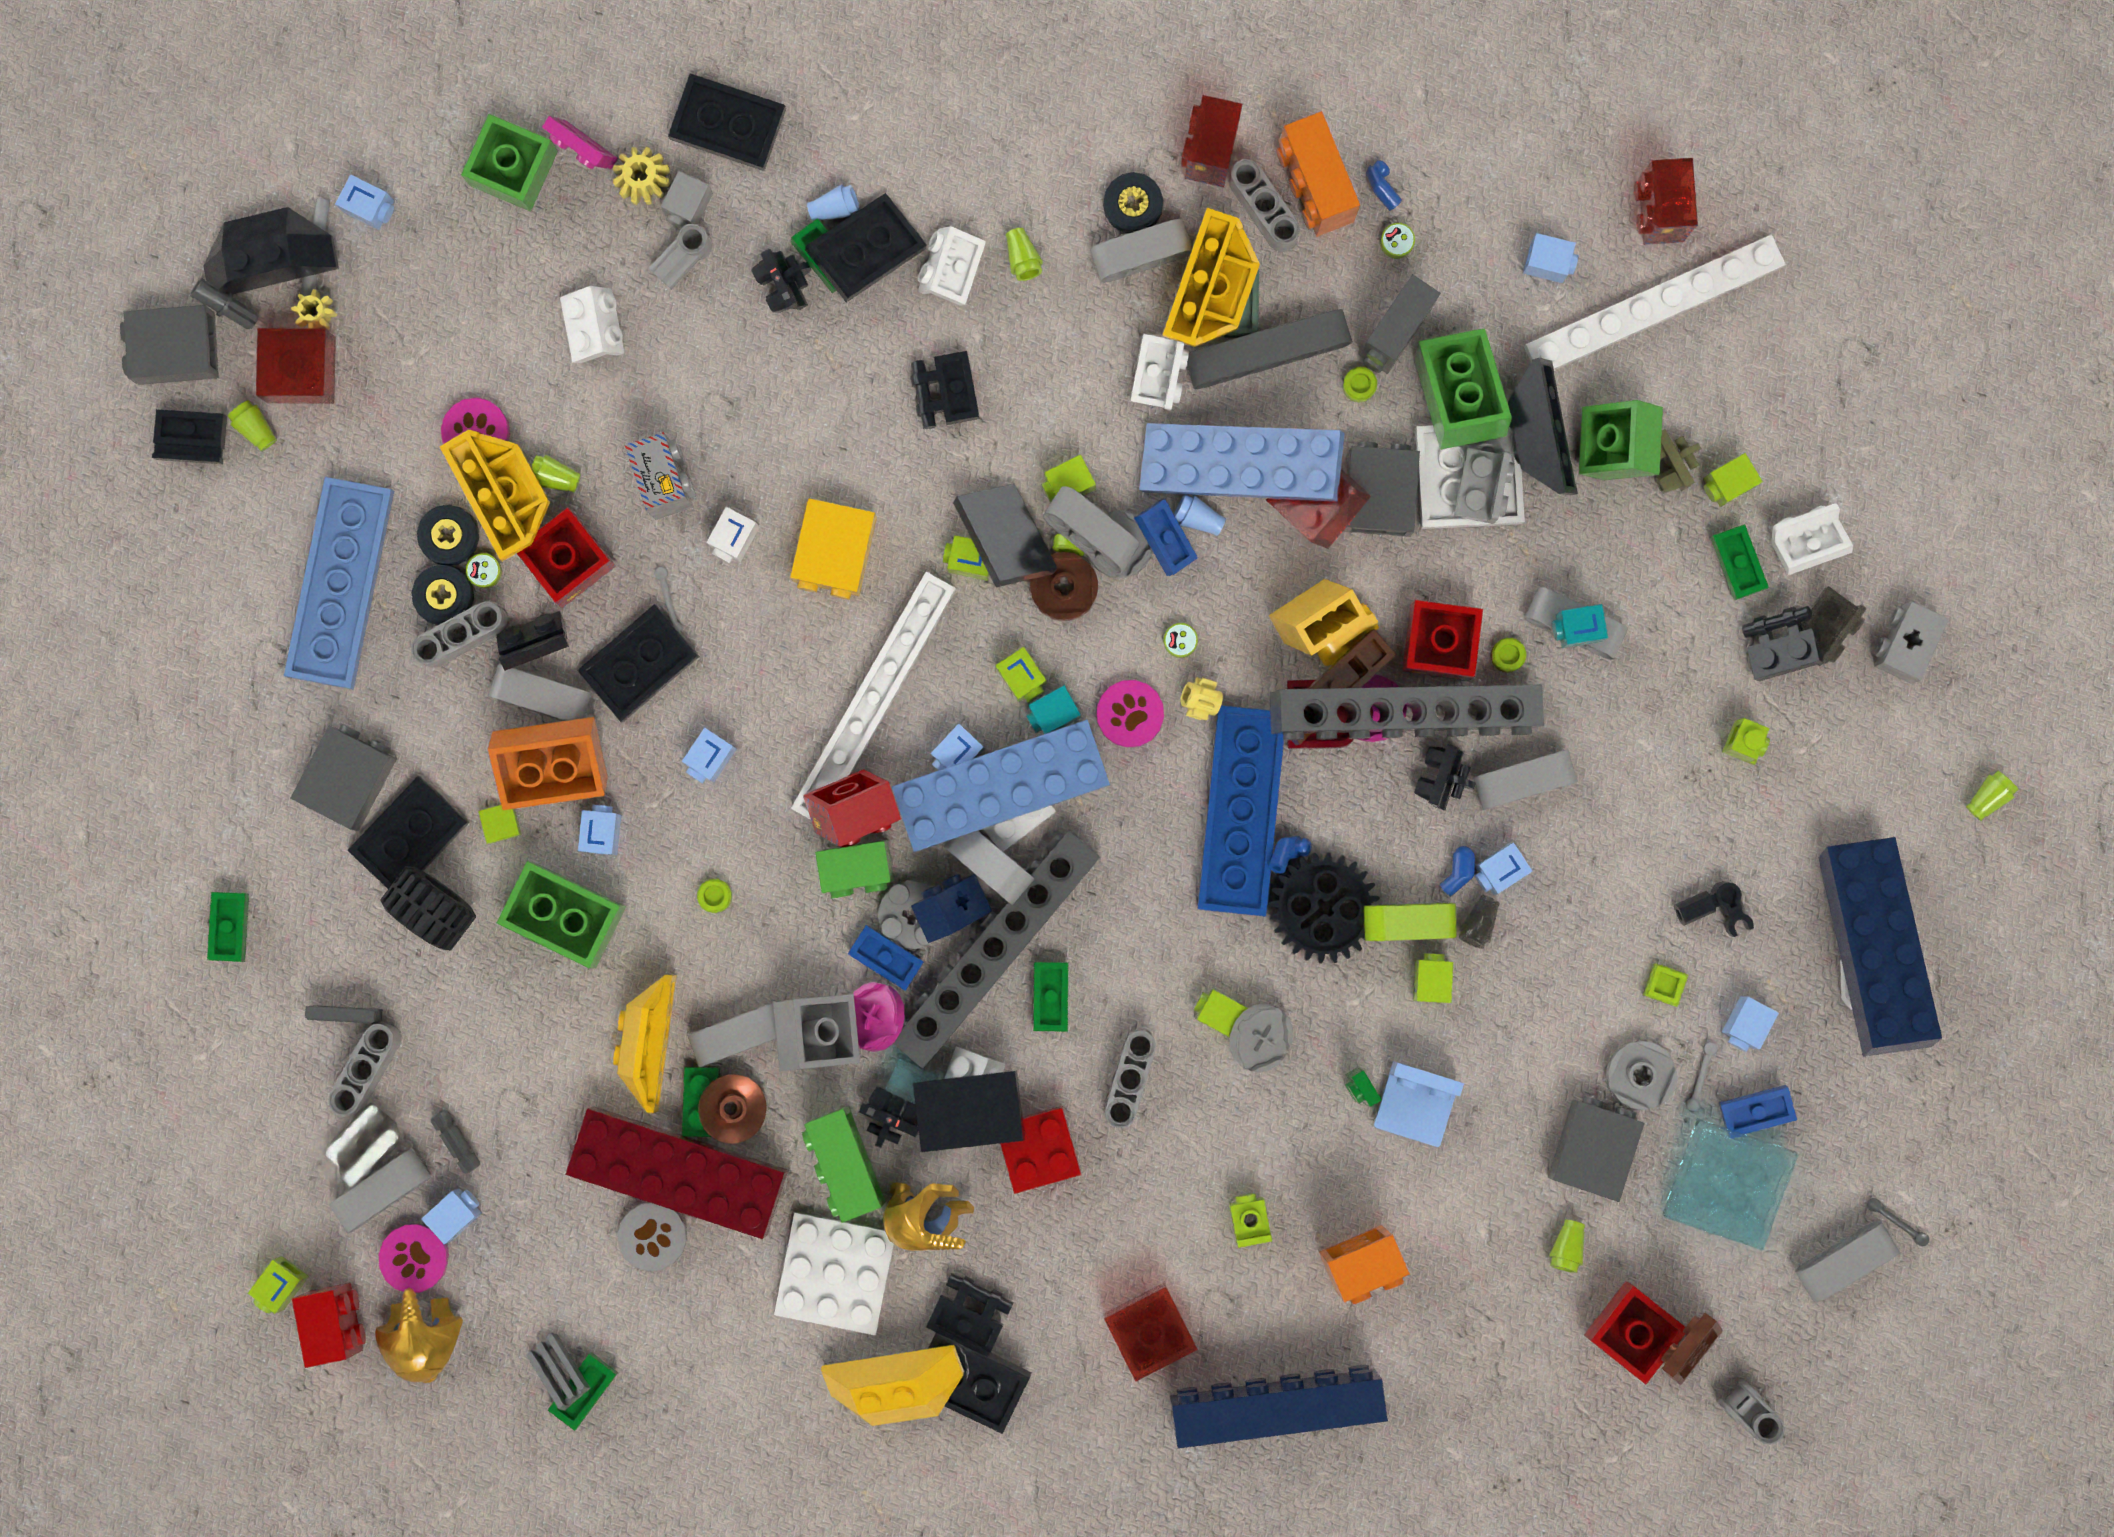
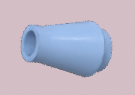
[807,184,860,221]
[1174,494,1226,536]

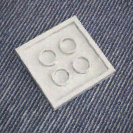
[1415,425,1525,529]
[774,1212,894,1335]

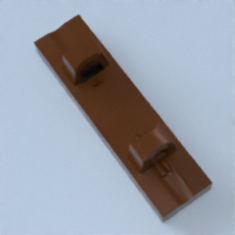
[1292,629,1396,745]

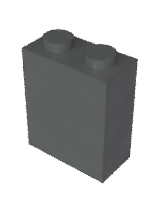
[1360,274,1441,374]
[120,305,219,385]
[1343,441,1420,537]
[290,724,397,831]
[1548,1096,1645,1202]

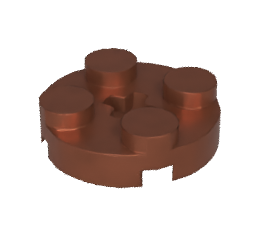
[1030,552,1098,621]

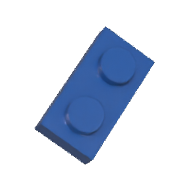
[1134,499,1198,576]
[848,925,924,991]
[1719,1085,1797,1138]

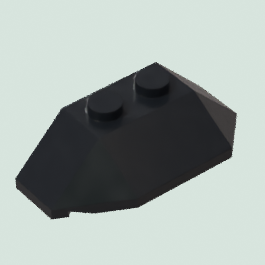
[203,207,339,294]
[1508,358,1578,496]

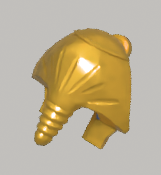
[883,1182,974,1251]
[375,1288,463,1383]

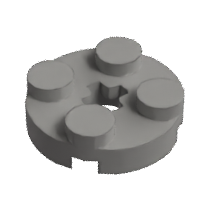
[878,881,934,949]
[1606,1041,1678,1110]

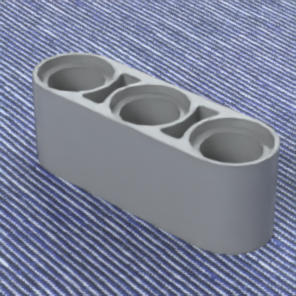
[1229,159,1300,252]
[1090,219,1193,283]
[1043,486,1139,574]
[1524,587,1628,660]
[411,601,508,668]
[488,664,592,721]
[1473,749,1578,810]
[943,831,1034,905]
[687,1000,781,1068]
[328,1023,401,1116]
[1105,1030,1156,1128]
[329,1149,431,1234]
[1795,1221,1900,1302]

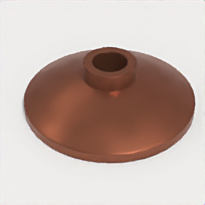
[698,1074,767,1144]

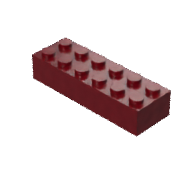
[565,1106,789,1239]

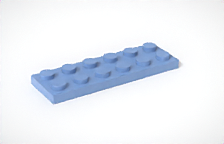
[1139,423,1345,502]
[284,477,394,690]
[892,720,1110,852]

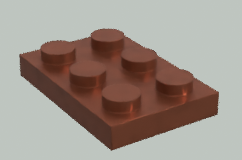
[1661,1312,1723,1386]

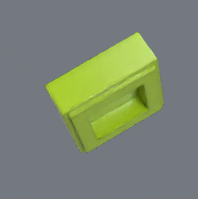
[478,805,522,844]
[1643,963,1688,1007]

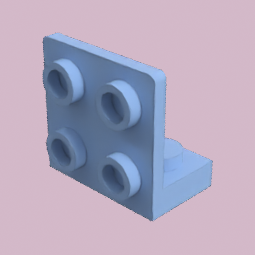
[1374,1061,1464,1147]

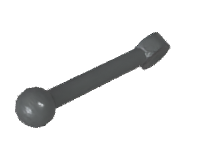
[1867,1198,1929,1246]

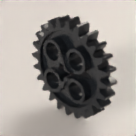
[1268,852,1380,964]

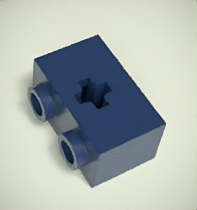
[911,874,992,943]

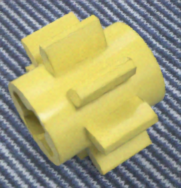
[291,289,337,334]
[1180,677,1223,720]

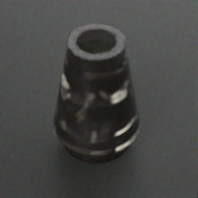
[1459,895,1500,949]

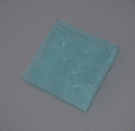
[1662,1118,1799,1250]

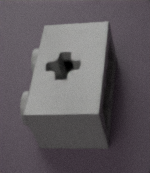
[1874,601,1949,684]

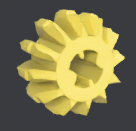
[613,147,670,205]

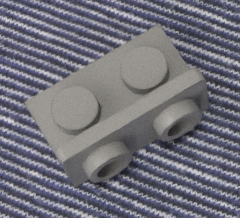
[1454,448,1515,524]

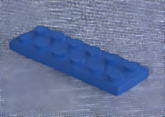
[1197,705,1284,917]

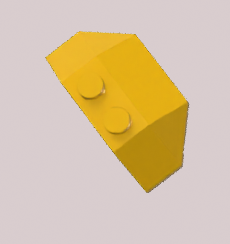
[1162,208,1260,347]
[439,429,550,562]
[613,975,677,1113]
[821,1345,964,1426]

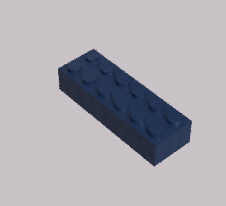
[1818,837,1942,1057]
[1170,1365,1388,1449]

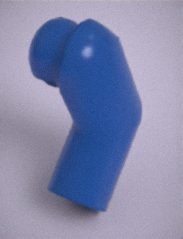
[1366,160,1402,211]
[1269,836,1312,873]
[1440,846,1475,897]

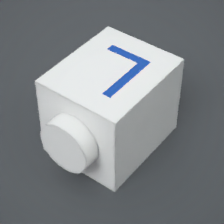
[706,507,759,563]

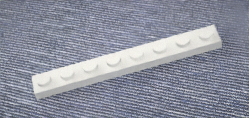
[1524,234,1786,370]
[791,572,956,820]

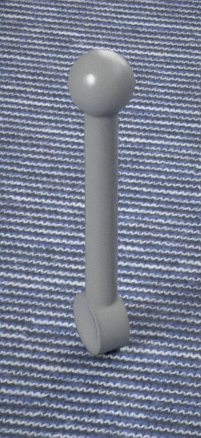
[654,566,682,633]
[1687,1042,1718,1112]

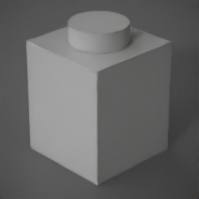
[661,171,713,229]

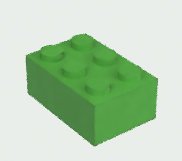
[1415,328,1512,450]
[497,861,626,969]
[802,1105,886,1223]

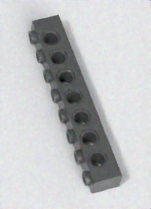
[1269,685,1544,740]
[893,831,1100,1069]

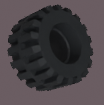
[380,866,476,951]

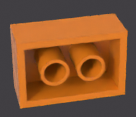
[1276,111,1360,237]
[488,717,608,810]
[1319,1225,1410,1304]

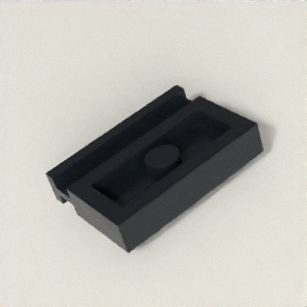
[152,409,227,465]
[496,611,569,671]

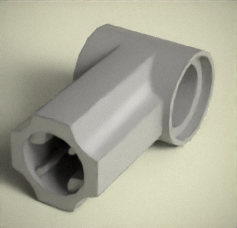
[649,224,712,290]

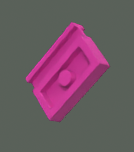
[542,116,618,170]

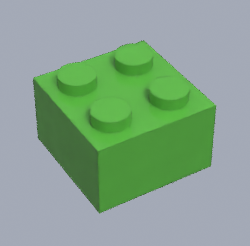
[461,114,558,212]
[1579,400,1663,481]
[815,840,894,899]

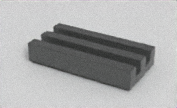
[305,1005,383,1024]
[526,1333,590,1411]

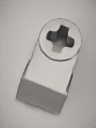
[1717,1378,1785,1445]

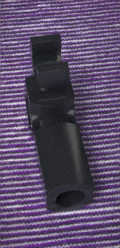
[1674,881,1754,937]

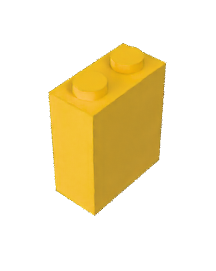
[790,498,877,600]
[1268,579,1368,656]

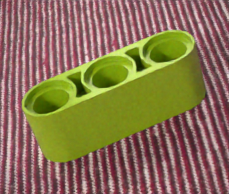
[1364,903,1457,941]

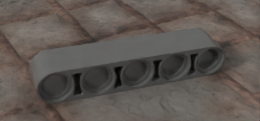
[1187,309,1353,389]

